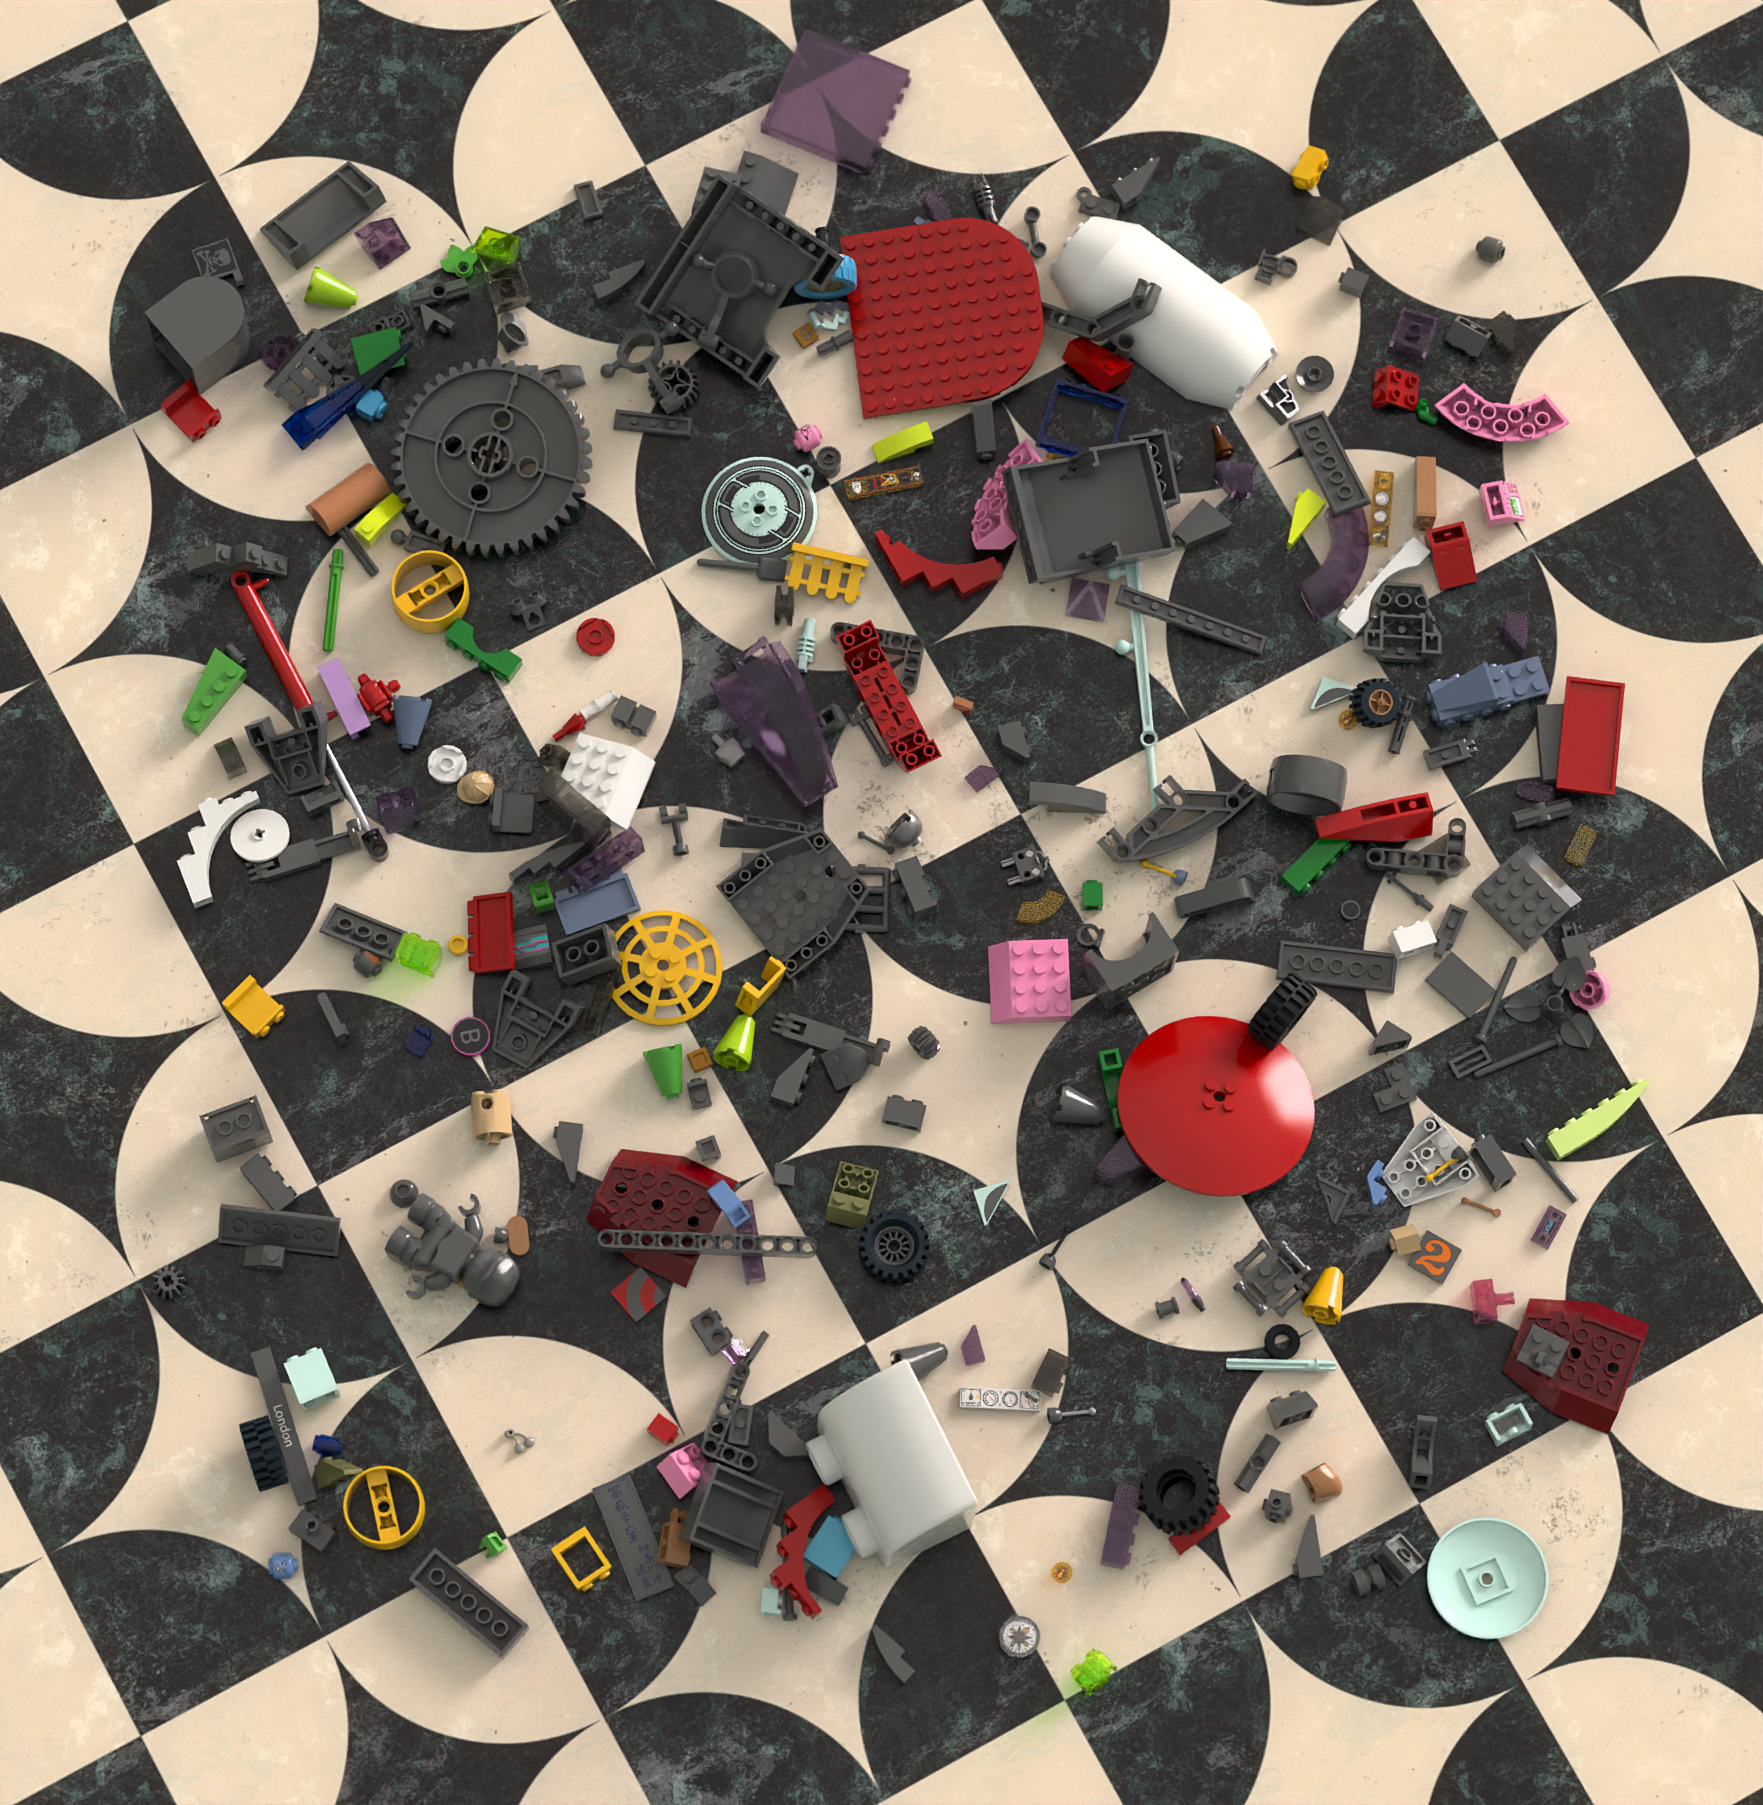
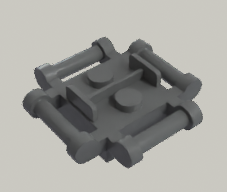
[1233,1239,1311,1318]

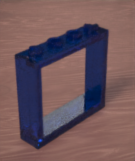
[1035,378,1130,457]

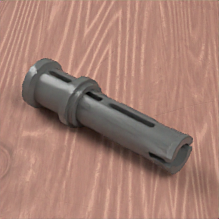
[1388,695,1418,754]

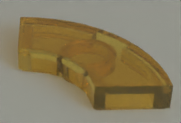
[1016,890,1066,923]

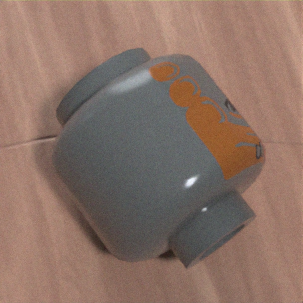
[353,949,383,978]

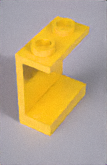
[735,956,786,1017]
[222,975,285,1039]

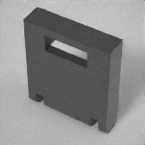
[317,992,349,1046]

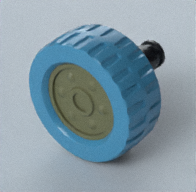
[794,227,857,299]

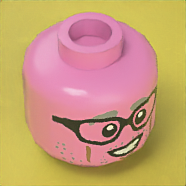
[793,424,822,453]

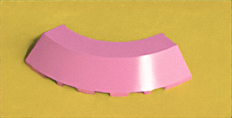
[1434,383,1570,442]
[971,439,1043,549]

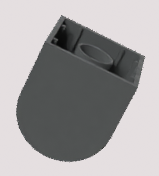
[144,276,251,395]

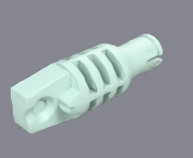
[795,618,816,673]

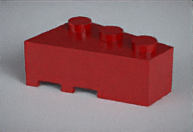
[1062,337,1134,393]

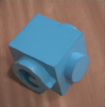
[356,390,388,422]

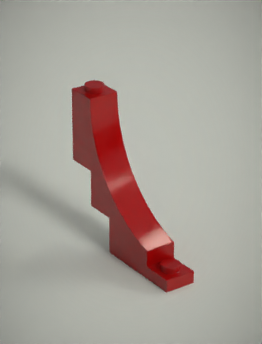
[874,529,1004,599]

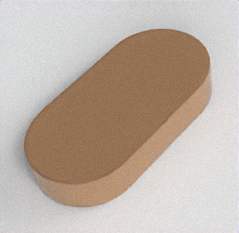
[507,1216,530,1256]

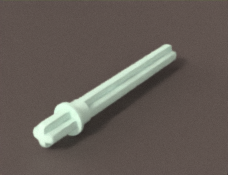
[1226,1358,1336,1374]

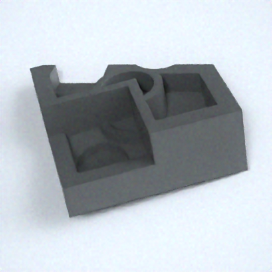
[1256,374,1300,426]

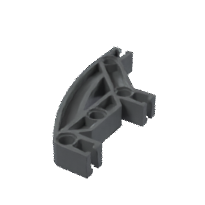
[1096,775,1258,864]

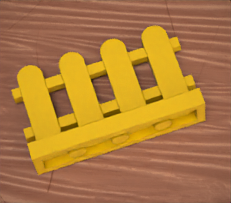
[784,542,869,604]

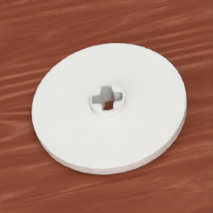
[230,809,290,862]

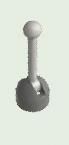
[1047,1407,1096,1424]

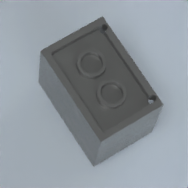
[199,1095,273,1163]

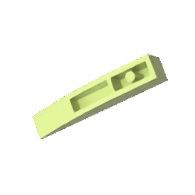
[1545,1078,1650,1161]

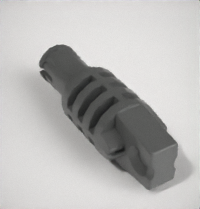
[972,173,998,224]

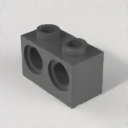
[690,1307,733,1356]

